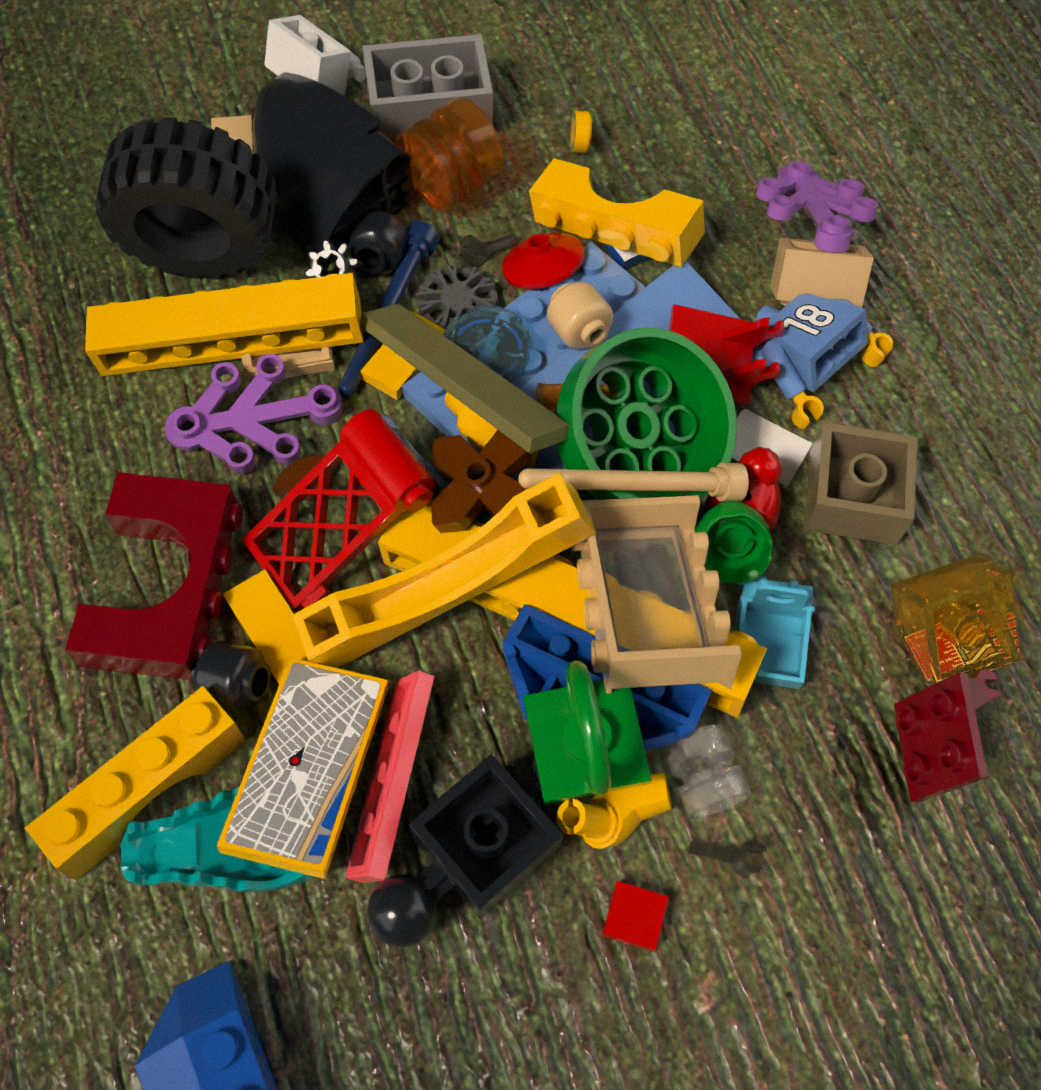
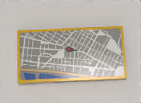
[217,657,388,879]

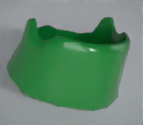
[694,500,773,586]

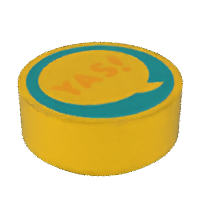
[570,110,592,153]

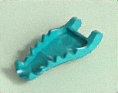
[120,786,317,892]

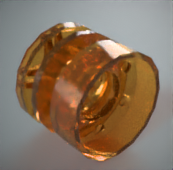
[395,97,505,212]

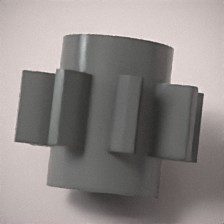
[306,241,363,285]

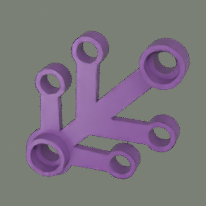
[756,161,878,253]
[164,354,343,474]

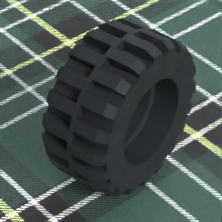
[95,117,277,279]

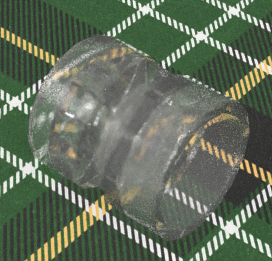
[662,724,753,820]

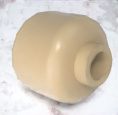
[547,282,614,349]

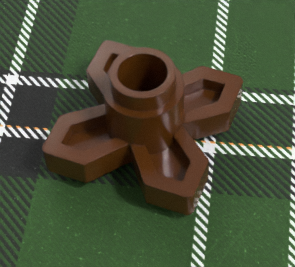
[432,430,531,533]

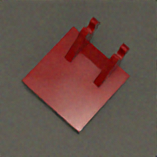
[669,304,784,407]

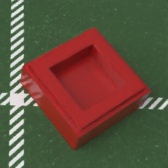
[602,881,669,953]

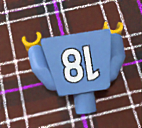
[755,293,893,429]

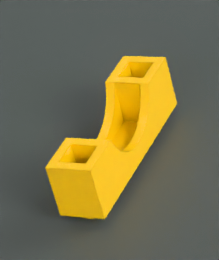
[529,158,705,267]
[25,686,246,881]

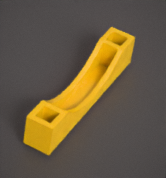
[292,472,596,668]

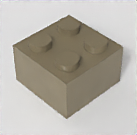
[803,422,918,545]

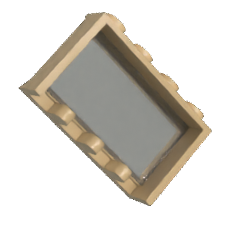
[572,496,742,694]

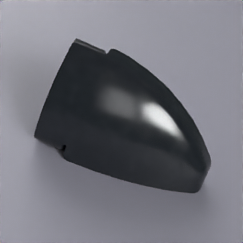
[252,72,413,253]

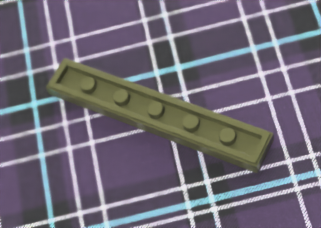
[361,304,570,453]

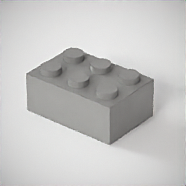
[362,34,493,140]

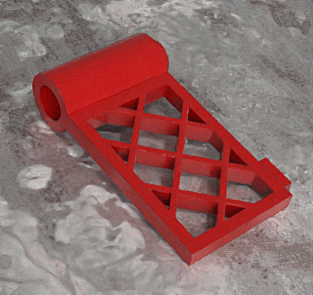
[242,409,435,611]

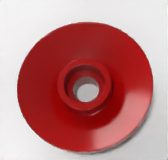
[502,233,585,289]

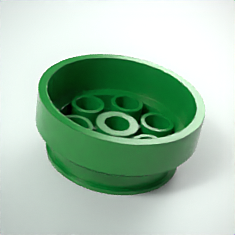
[555,327,737,500]

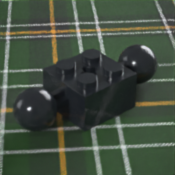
[367,754,584,948]

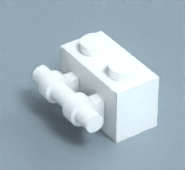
[264,15,366,96]

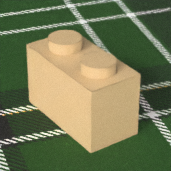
[770,237,874,308]

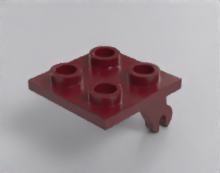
[894,669,1001,803]

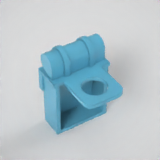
[734,576,815,689]

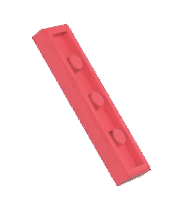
[346,671,435,883]

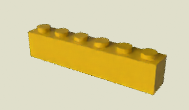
[85,273,364,376]

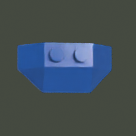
[502,604,712,754]
[135,961,278,1090]

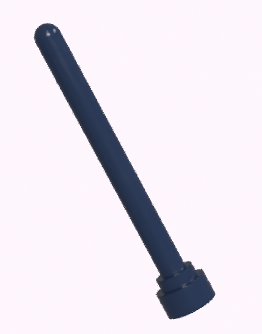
[338,221,440,398]

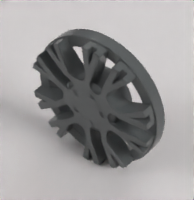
[418,263,498,337]

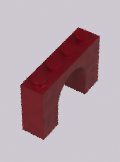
[65,472,243,681]

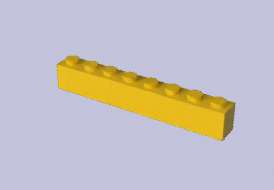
[378,501,767,718]

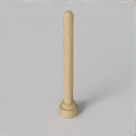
[518,463,749,502]

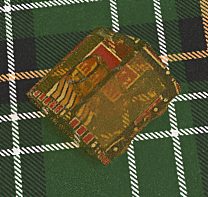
[891,555,1020,687]

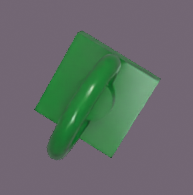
[523,661,652,805]

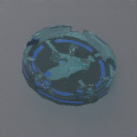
[444,305,532,382]

